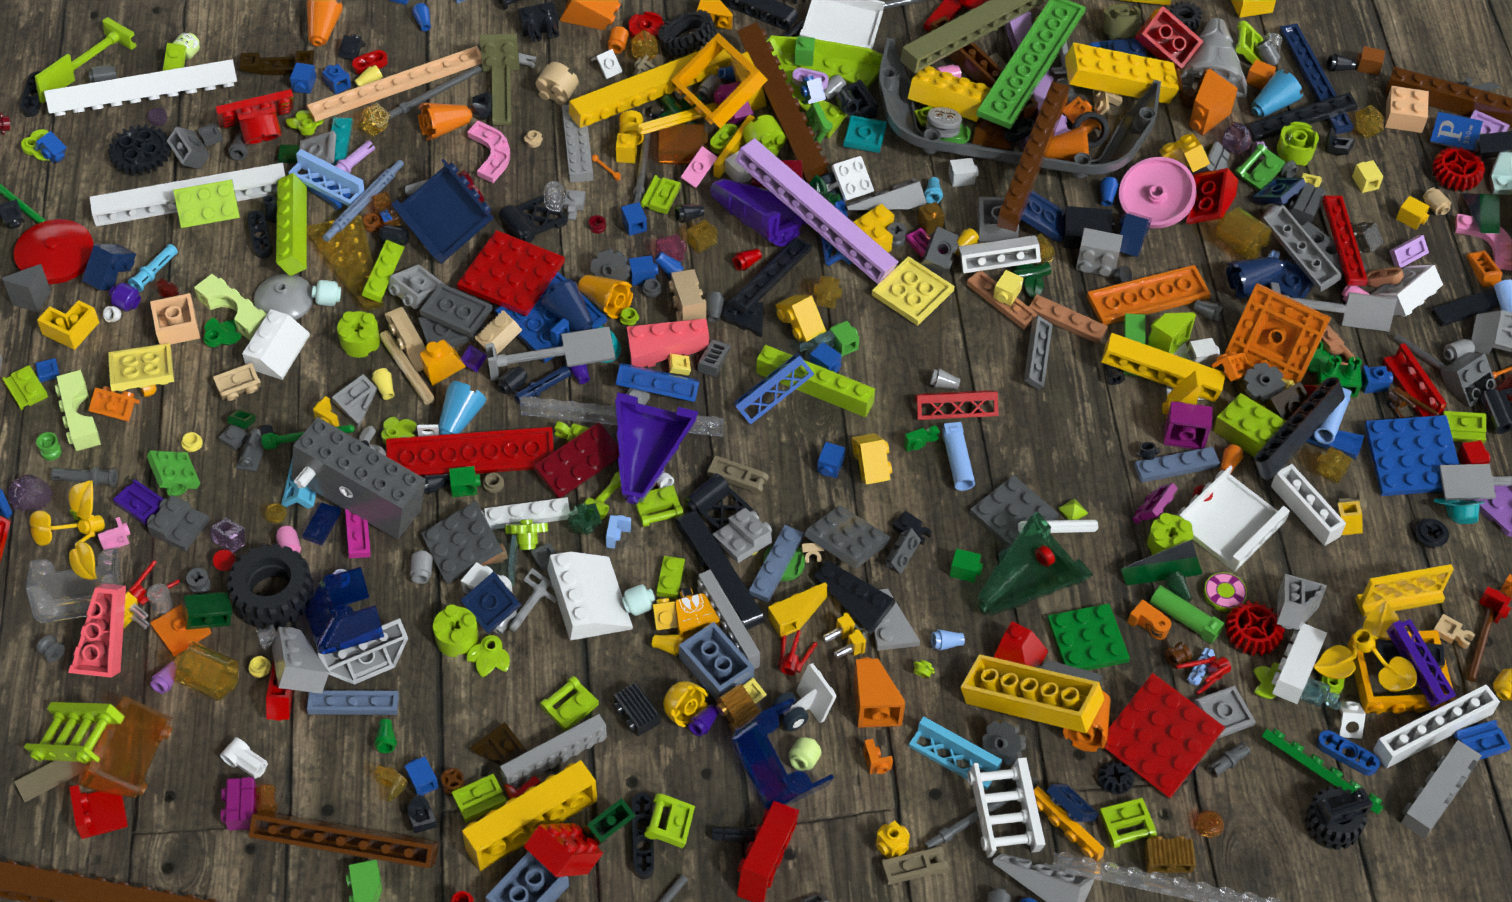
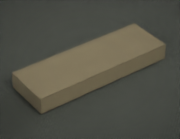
[14,761,89,802]

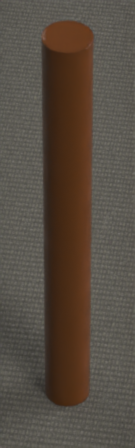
[1467,608,1495,682]

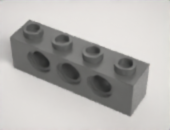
[1302,221,1367,288]

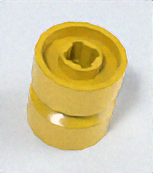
[619,110,644,145]

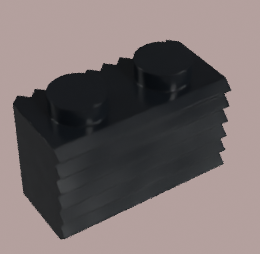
[613,682,661,736]

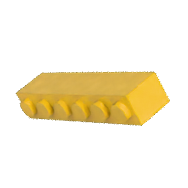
[1101,333,1225,402]

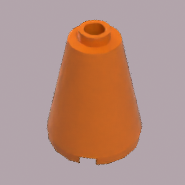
[306,0,343,47]
[418,103,472,140]
[1046,126,1089,162]
[1063,691,1111,752]

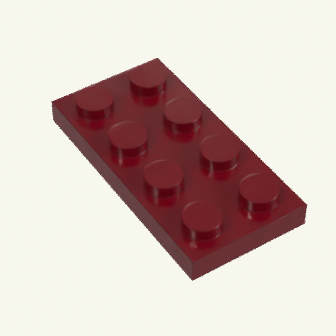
[534,422,620,499]

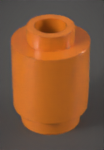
[608,26,629,54]

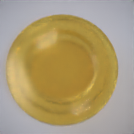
[265,503,287,523]

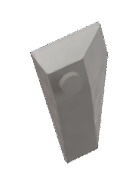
[846,178,927,211]
[993,853,1095,902]

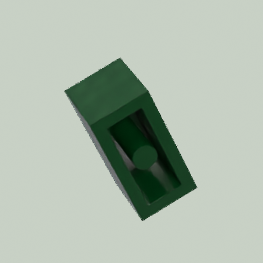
[182,592,232,630]
[582,798,636,845]

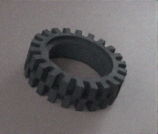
[658,10,717,56]

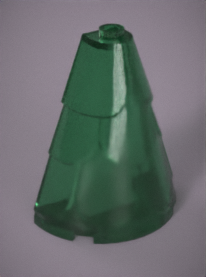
[978,511,1093,616]

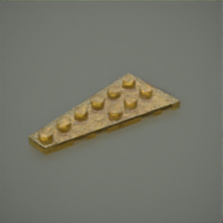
[307,215,384,311]

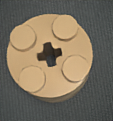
[536,62,579,106]

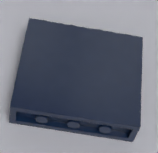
[391,159,494,264]

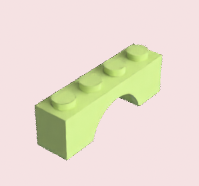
[194,274,267,341]
[55,370,101,451]

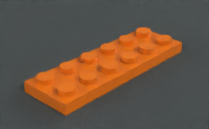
[1087,265,1211,325]

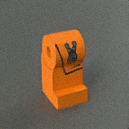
[1127,599,1171,640]

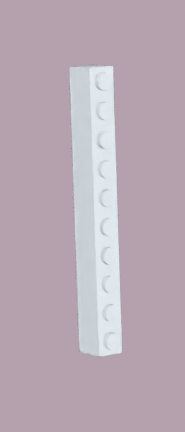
[44,59,237,116]
[90,163,286,227]

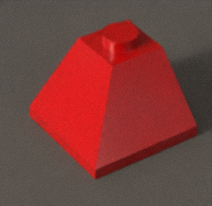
[993,621,1048,667]

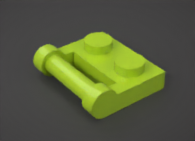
[1236,21,1263,64]
[635,485,684,527]
[539,676,599,732]
[645,793,695,848]
[1099,798,1157,849]

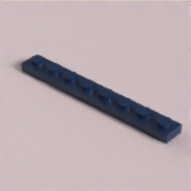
[1279,23,1354,134]

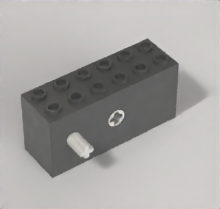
[291,417,426,540]

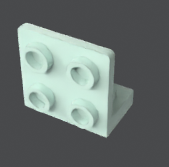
[1489,152,1512,195]

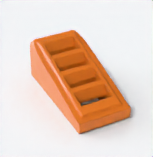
[1467,250,1502,287]

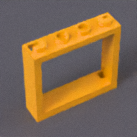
[671,33,767,129]
[1347,630,1455,715]

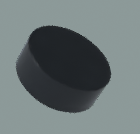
[1114,266,1132,284]

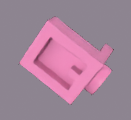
[98,517,130,552]

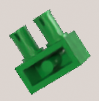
[1316,355,1362,397]

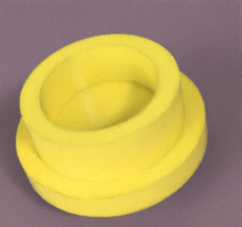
[181,432,203,452]
[249,656,271,678]

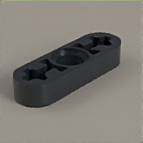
[20,71,41,117]
[247,210,272,259]

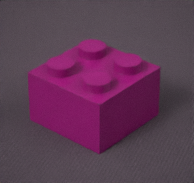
[1163,402,1213,450]

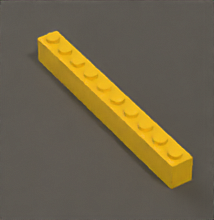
[569,49,732,128]

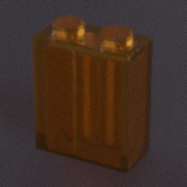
[658,124,708,165]

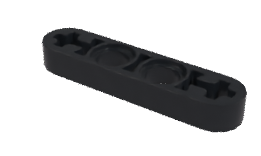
[632,793,655,879]

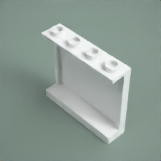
[800,0,885,49]
[1177,465,1290,572]

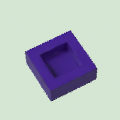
[461,345,487,372]

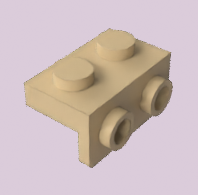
[213,363,261,401]

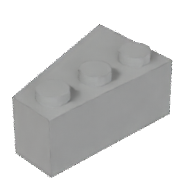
[1277,574,1327,630]
[272,627,329,694]

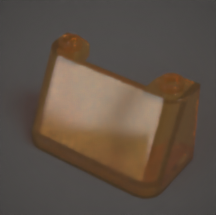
[78,695,173,798]

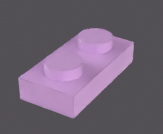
[1390,235,1429,268]

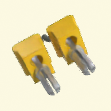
[123,592,150,629]
[823,613,867,659]

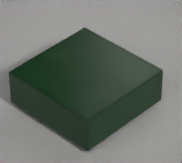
[278,144,299,163]
[227,409,256,429]

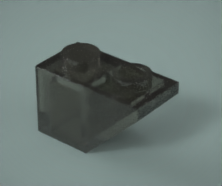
[1351,222,1384,253]

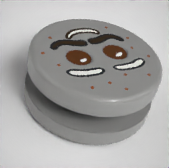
[926,107,962,138]

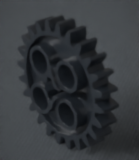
[108,124,172,176]

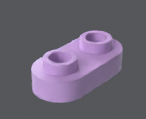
[792,68,829,90]

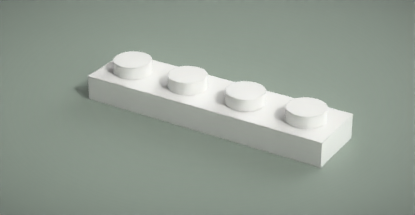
[484,497,571,530]

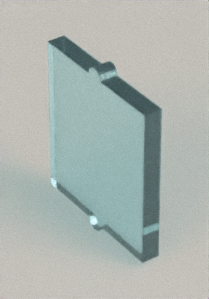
[508,535,518,586]

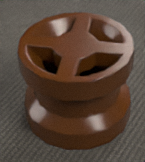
[1164,642,1192,669]
[441,768,465,796]

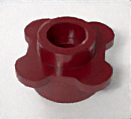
[0,112,10,135]

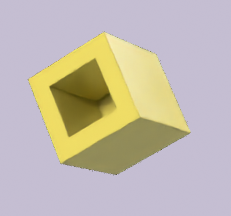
[1352,160,1383,193]
[993,270,1023,306]

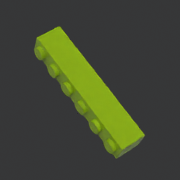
[276,173,307,276]
[756,345,875,418]

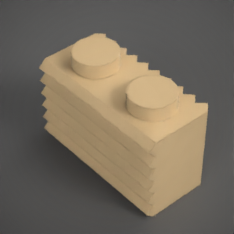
[475,310,522,354]

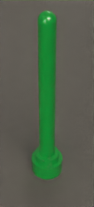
[0,184,46,224]
[262,424,355,450]

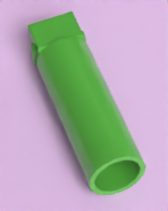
[1150,586,1224,645]

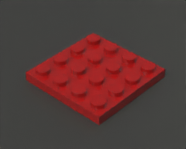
[457,230,565,316]
[1104,673,1225,799]

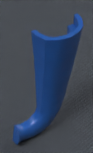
[1306,430,1364,460]

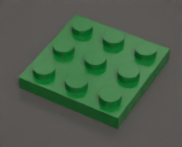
[1047,604,1130,671]

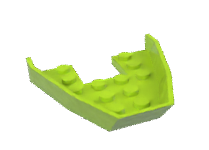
[766,35,883,139]

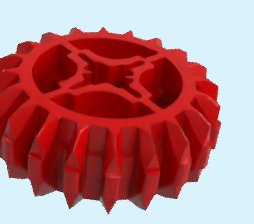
[1432,146,1485,192]
[1225,600,1285,656]

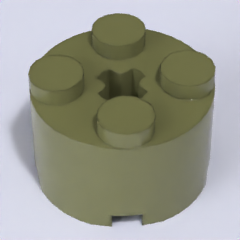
[1103,4,1141,40]

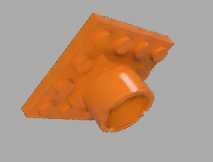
[1224,283,1331,384]

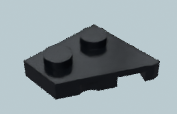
[723,301,763,337]

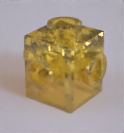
[631,30,658,61]
[358,103,391,137]
[1355,105,1384,138]
[813,276,843,309]
[1317,446,1352,484]

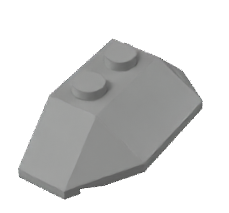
[317,618,408,685]

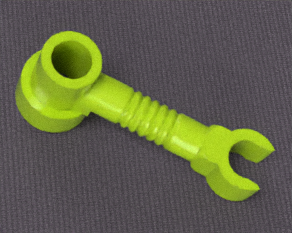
[584,471,621,520]

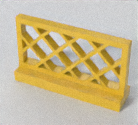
[1355,564,1454,617]

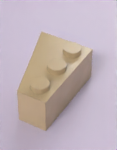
[668,269,706,321]

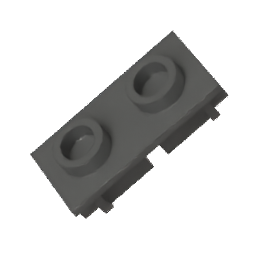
[236,429,265,472]
[884,528,921,574]

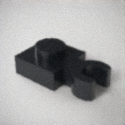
[892,510,932,545]

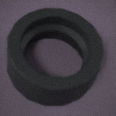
[1072,112,1109,147]

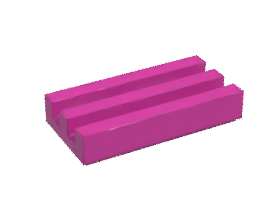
[905,228,944,258]

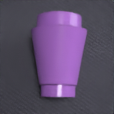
[150,661,181,694]

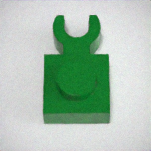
[904,426,940,452]

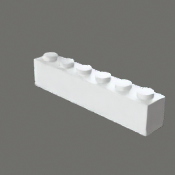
[1373,685,1500,769]

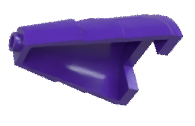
[710,179,807,246]
[615,392,698,505]

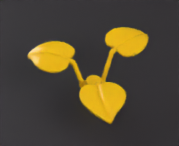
[29,481,105,580]
[1314,601,1417,691]

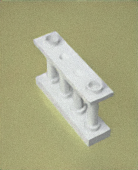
[967,758,1045,858]

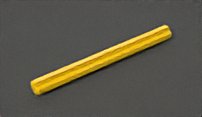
[636,102,719,135]

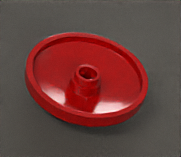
[14,219,94,284]

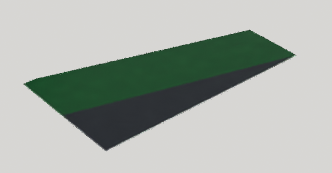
[1462,193,1500,234]
[1121,539,1203,586]

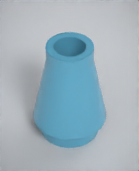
[924,177,943,203]

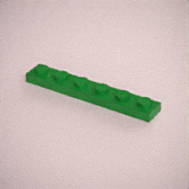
[1262,727,1385,814]

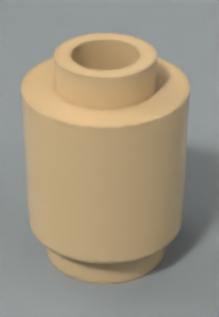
[1423,188,1451,215]

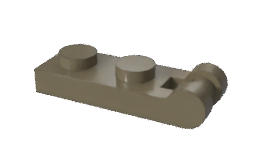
[707,455,769,495]
[881,847,950,885]

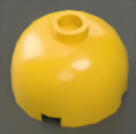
[663,681,708,727]

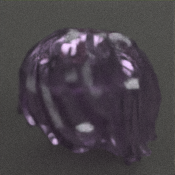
[8,474,53,512]

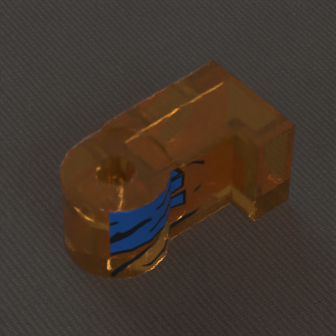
[371,191,400,227]

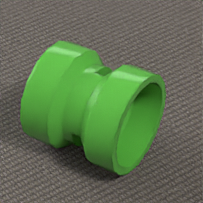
[36,432,62,461]

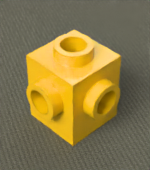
[876,820,910,859]

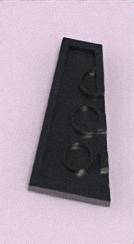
[814,560,896,636]

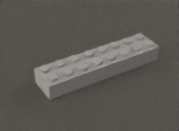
[562,105,593,183]
[1263,205,1341,292]
[697,570,760,669]
[500,714,607,788]

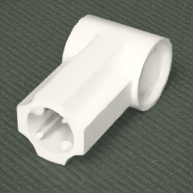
[220,737,268,779]

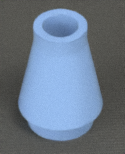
[931,629,965,651]

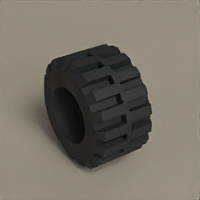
[1305,786,1368,850]

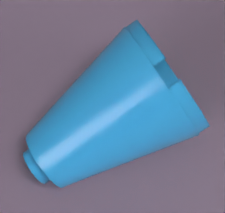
[1251,69,1303,118]
[438,381,487,435]

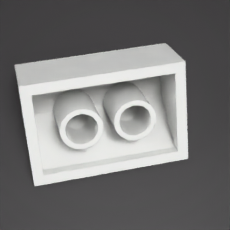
[1370,265,1443,317]
[242,309,310,380]

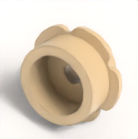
[524,130,543,148]

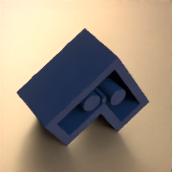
[1119,212,1152,257]
[82,244,136,290]

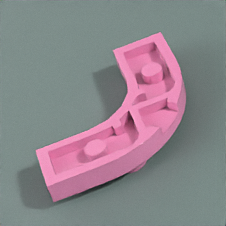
[467,121,510,183]
[1455,214,1512,271]

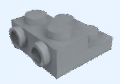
[388,264,444,309]
[712,508,772,563]

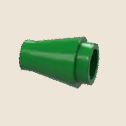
[374,719,397,754]

